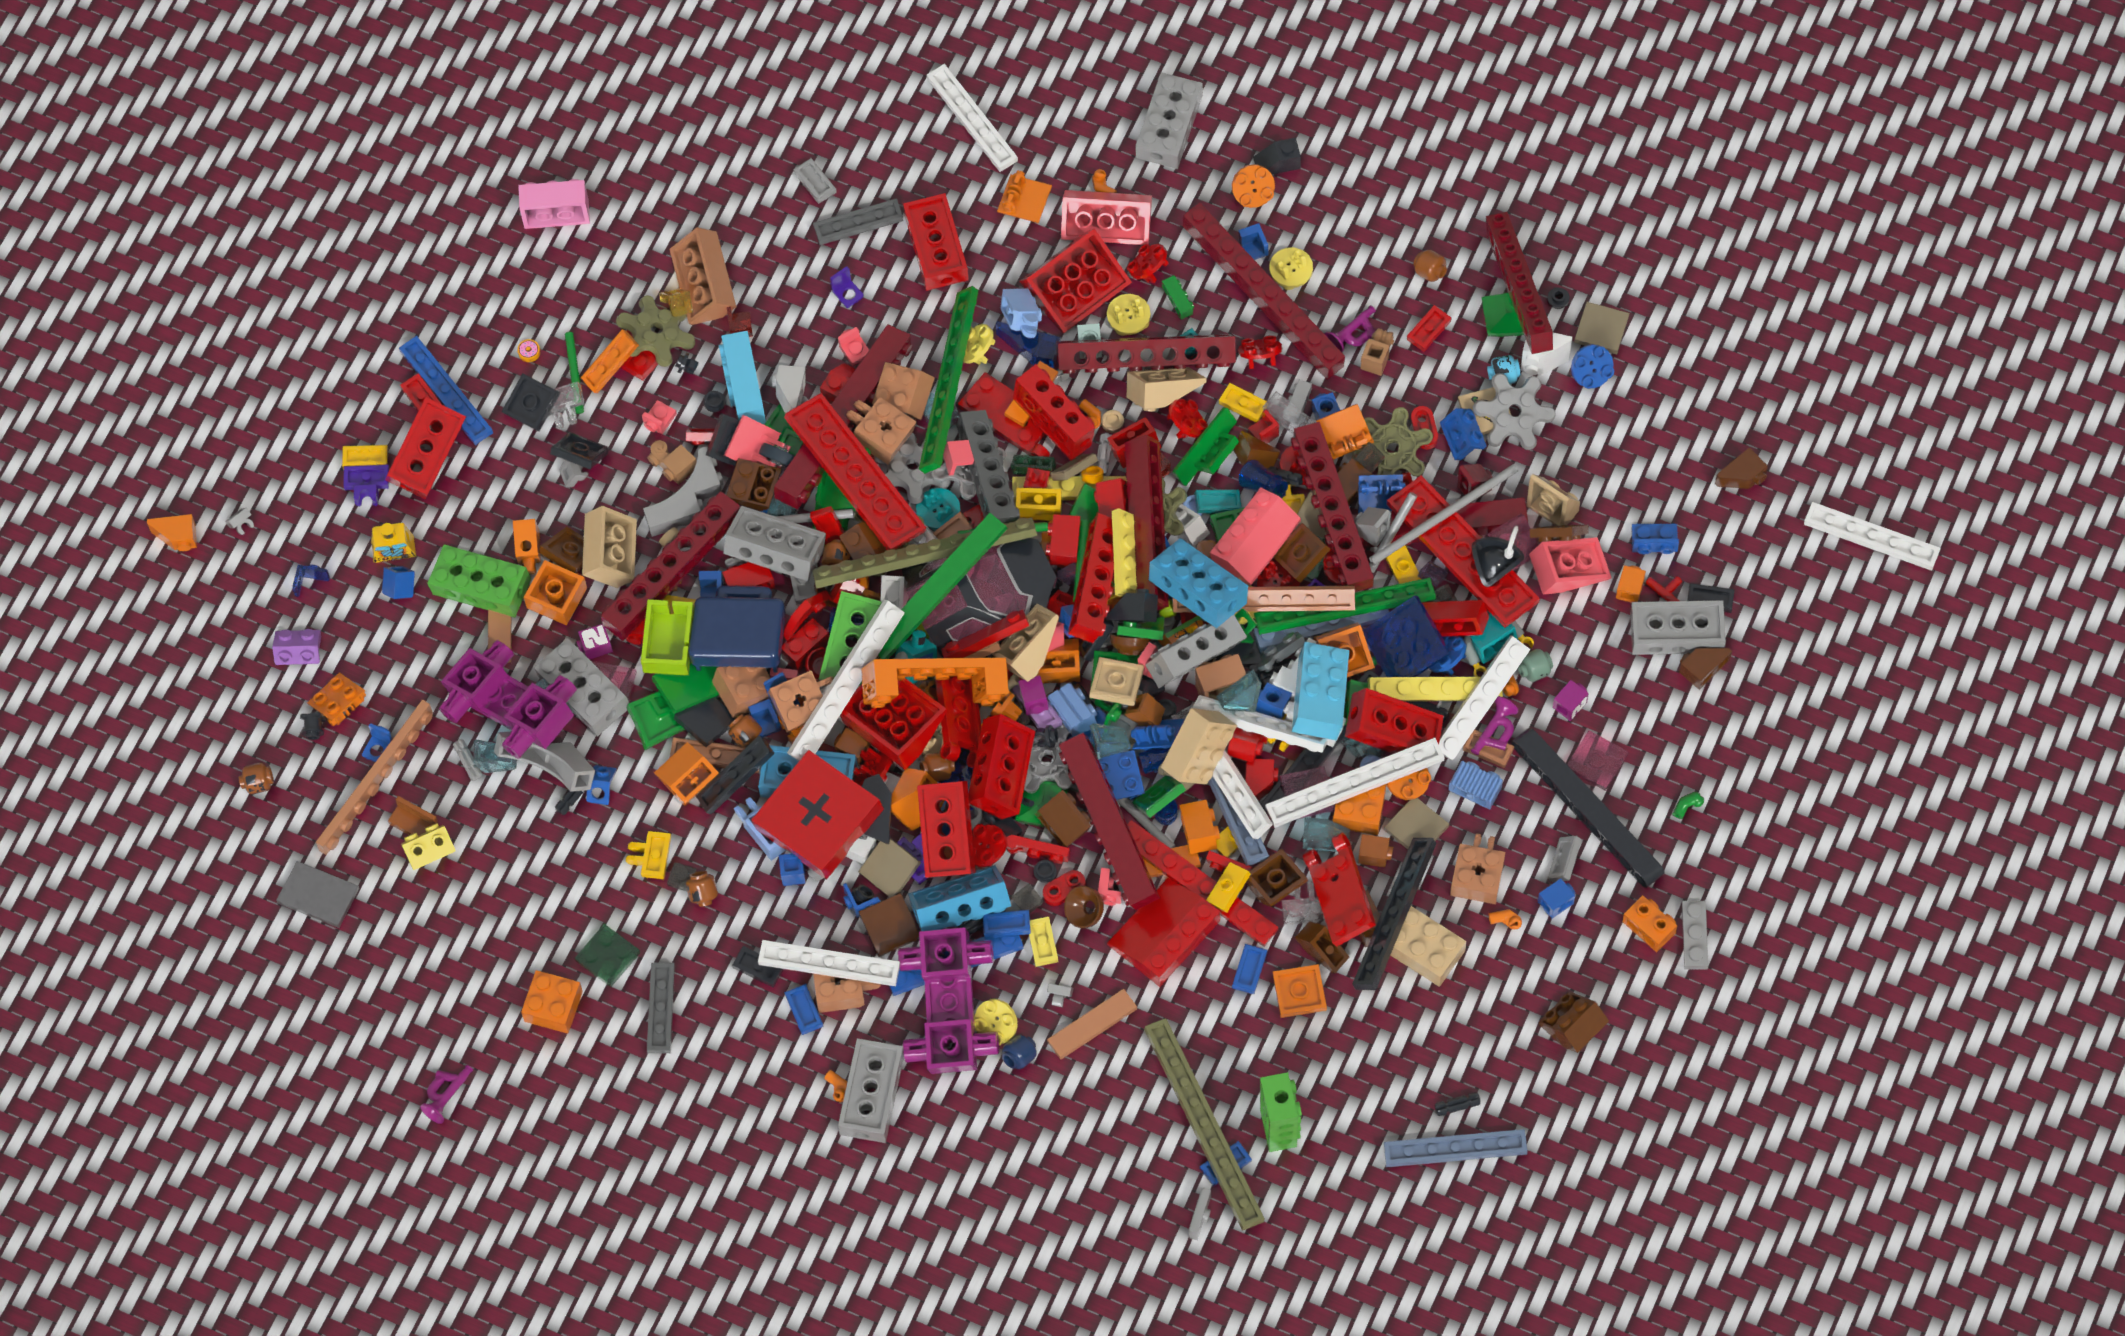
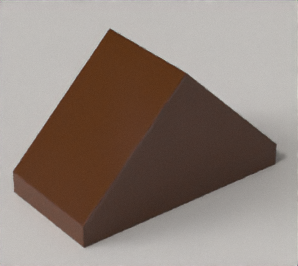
[1233,431,1280,470]

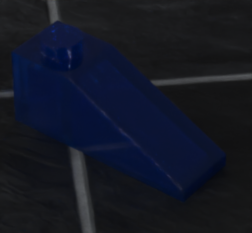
[996,321,1061,369]

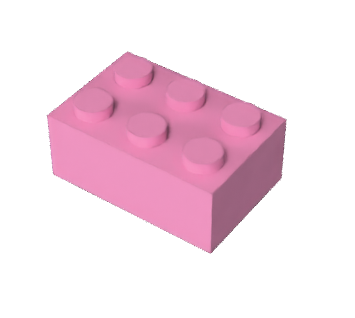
[519,179,590,229]

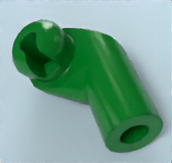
[1672,792,1704,819]

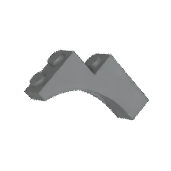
[643,446,724,537]
[494,731,595,791]

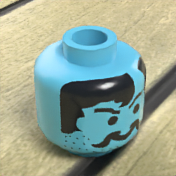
[1487,355,1521,384]

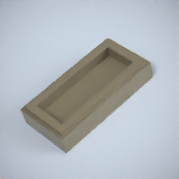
[1050,453,1098,481]

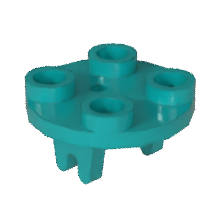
[916,488,961,532]

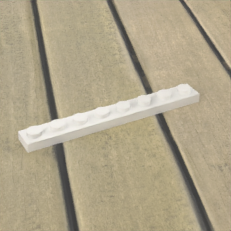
[787,599,904,761]
[1265,738,1444,828]

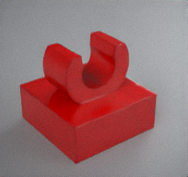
[1023,467,1050,489]

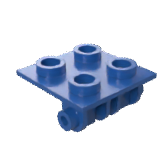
[1358,474,1406,514]
[1131,718,1186,750]
[1098,750,1145,800]

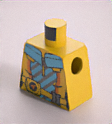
[371,523,416,563]

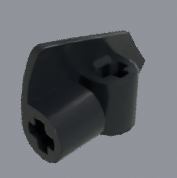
[859,774,892,844]

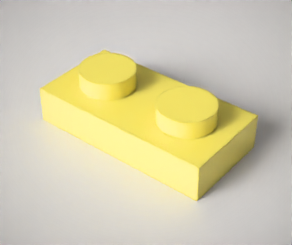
[1029,917,1058,967]

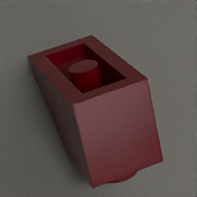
[1457,464,1493,503]

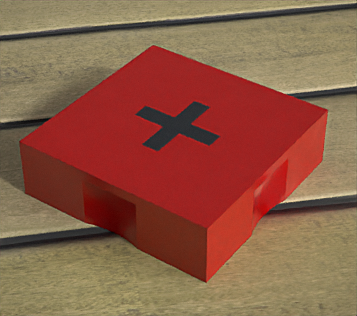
[751,750,884,880]

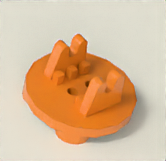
[1232,164,1275,208]
[981,690,1022,727]
[1386,768,1431,800]

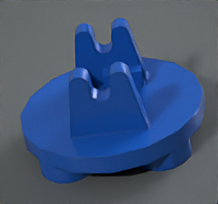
[1571,344,1614,389]
[1423,636,1467,676]

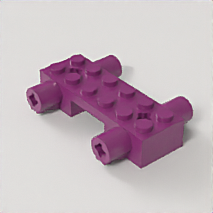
[439,640,577,759]
[898,928,999,1074]

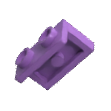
[272,629,321,665]

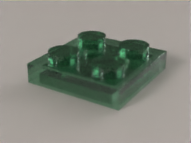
[575,924,640,987]

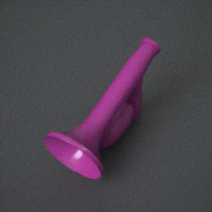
[1324,305,1376,352]
[1471,696,1519,755]
[420,1065,473,1124]

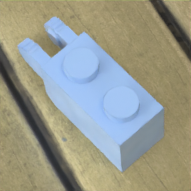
[1000,288,1042,338]
[734,797,786,861]

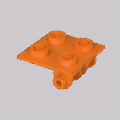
[997,170,1052,223]
[1316,404,1374,459]
[307,672,366,727]

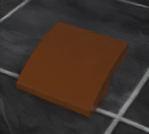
[859,893,920,957]

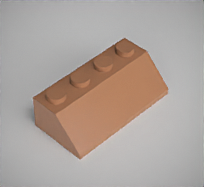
[670,227,736,325]

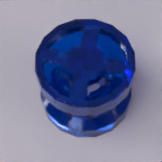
[1155,800,1178,825]

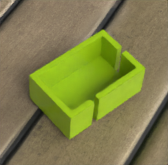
[641,600,694,675]

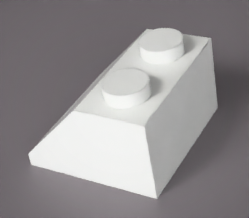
[1521,333,1572,375]

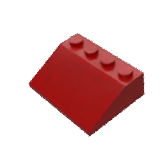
[1019,228,1132,333]
[840,678,947,770]
[1107,878,1220,987]

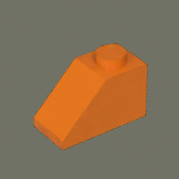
[147,514,197,551]

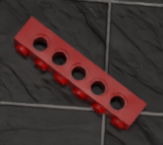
[1068,513,1114,643]

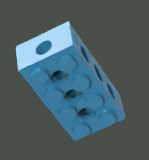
[1149,538,1248,628]
[758,745,857,798]
[908,865,1011,931]

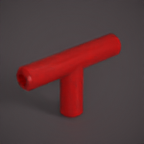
[1645,576,1682,602]

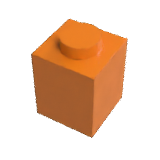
[1616,565,1646,602]

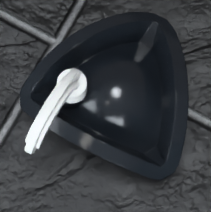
[1472,526,1525,587]

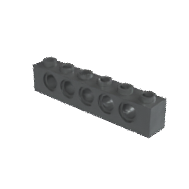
[956,410,1020,524]

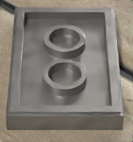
[276,861,359,928]

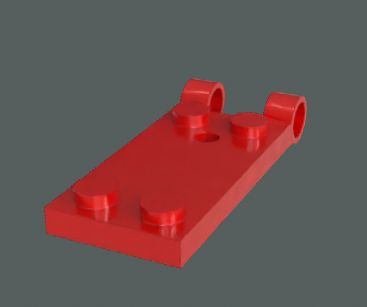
[958,372,1050,464]
[935,676,982,768]
[1302,832,1376,946]

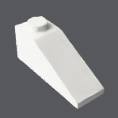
[772,365,806,413]
[1176,504,1210,548]

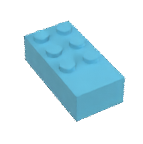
[719,331,766,425]
[1292,642,1349,740]

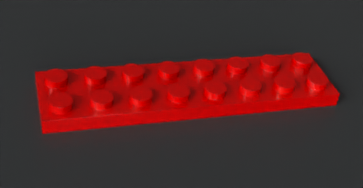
[784,393,926,550]
[1387,475,1540,628]

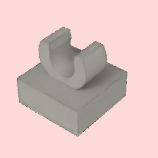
[559,460,588,487]
[225,508,254,535]
[1047,983,1074,1007]

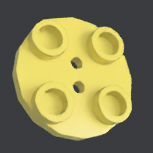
[1269,247,1313,290]
[1107,294,1151,336]
[963,324,995,365]
[974,999,1018,1045]

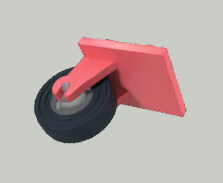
[724,415,795,468]

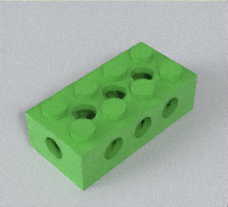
[427,545,531,618]
[818,591,882,688]
[1260,1072,1302,1152]

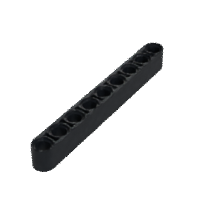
[1511,727,1665,888]

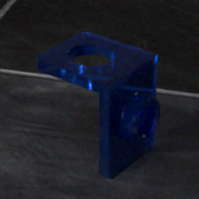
[292,565,330,597]

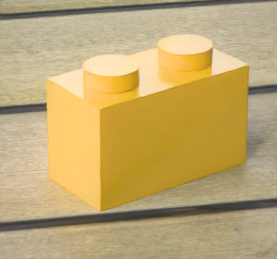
[1016,488,1062,521]

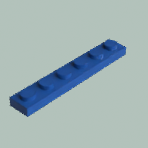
[399,336,493,445]
[889,935,1024,996]

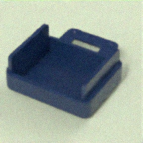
[688,586,786,673]

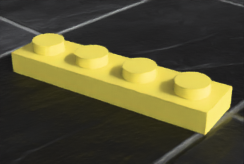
[1112,508,1137,597]

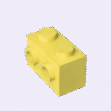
[401,823,456,870]

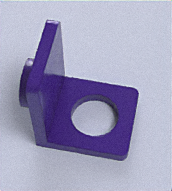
[830,266,864,308]

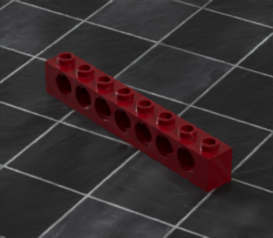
[1486,212,1553,354]
[1056,334,1236,374]
[1291,421,1374,592]
[601,491,741,641]

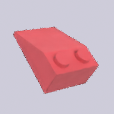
[1529,537,1612,594]

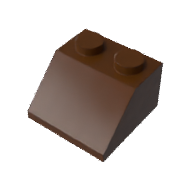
[839,521,904,577]
[1247,849,1308,907]

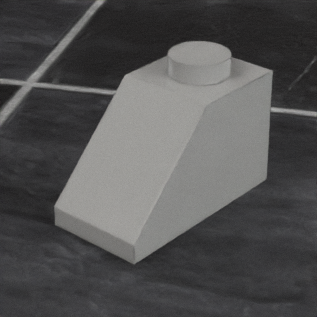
[1354,507,1391,547]

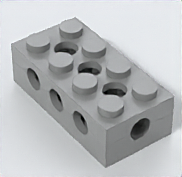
[1136,72,1203,169]
[723,506,826,581]
[1630,601,1726,655]
[1146,615,1247,688]
[534,638,629,737]
[838,1038,904,1143]

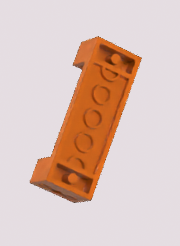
[861,658,1009,708]

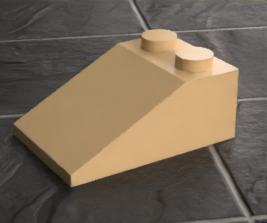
[1127,367,1206,411]
[1527,474,1580,526]
[993,604,1059,682]

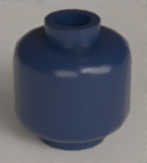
[1002,1035,1037,1069]

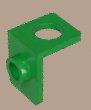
[1235,609,1257,643]
[1095,699,1122,731]

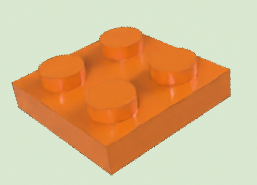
[1273,964,1327,1018]

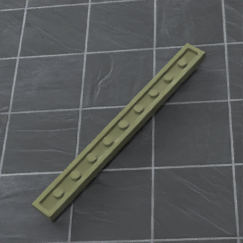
[812,517,1037,588]
[1144,1018,1265,1231]

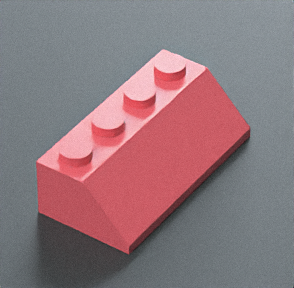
[1061,190,1152,245]
[1210,488,1301,586]

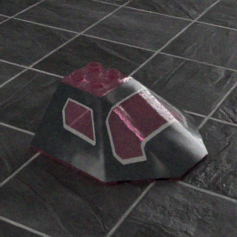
[902,526,1058,658]

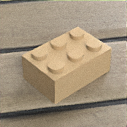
[582,506,637,588]
[1161,708,1237,784]
[1391,906,1466,987]

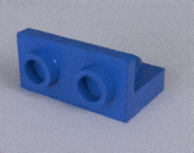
[1440,408,1486,461]
[1631,524,1679,554]

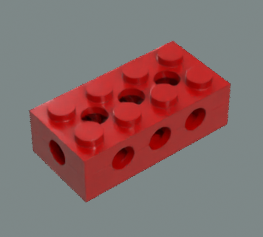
[903,193,969,291]
[1013,364,1095,461]
[385,397,466,500]
[1345,688,1444,754]
[969,713,1035,819]
[917,781,976,878]

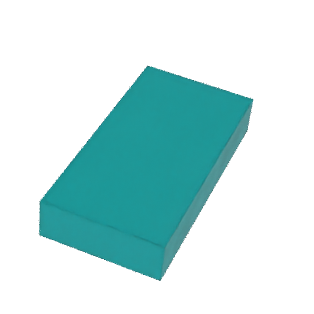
[1194,490,1242,513]

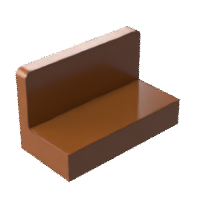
[388,796,439,836]

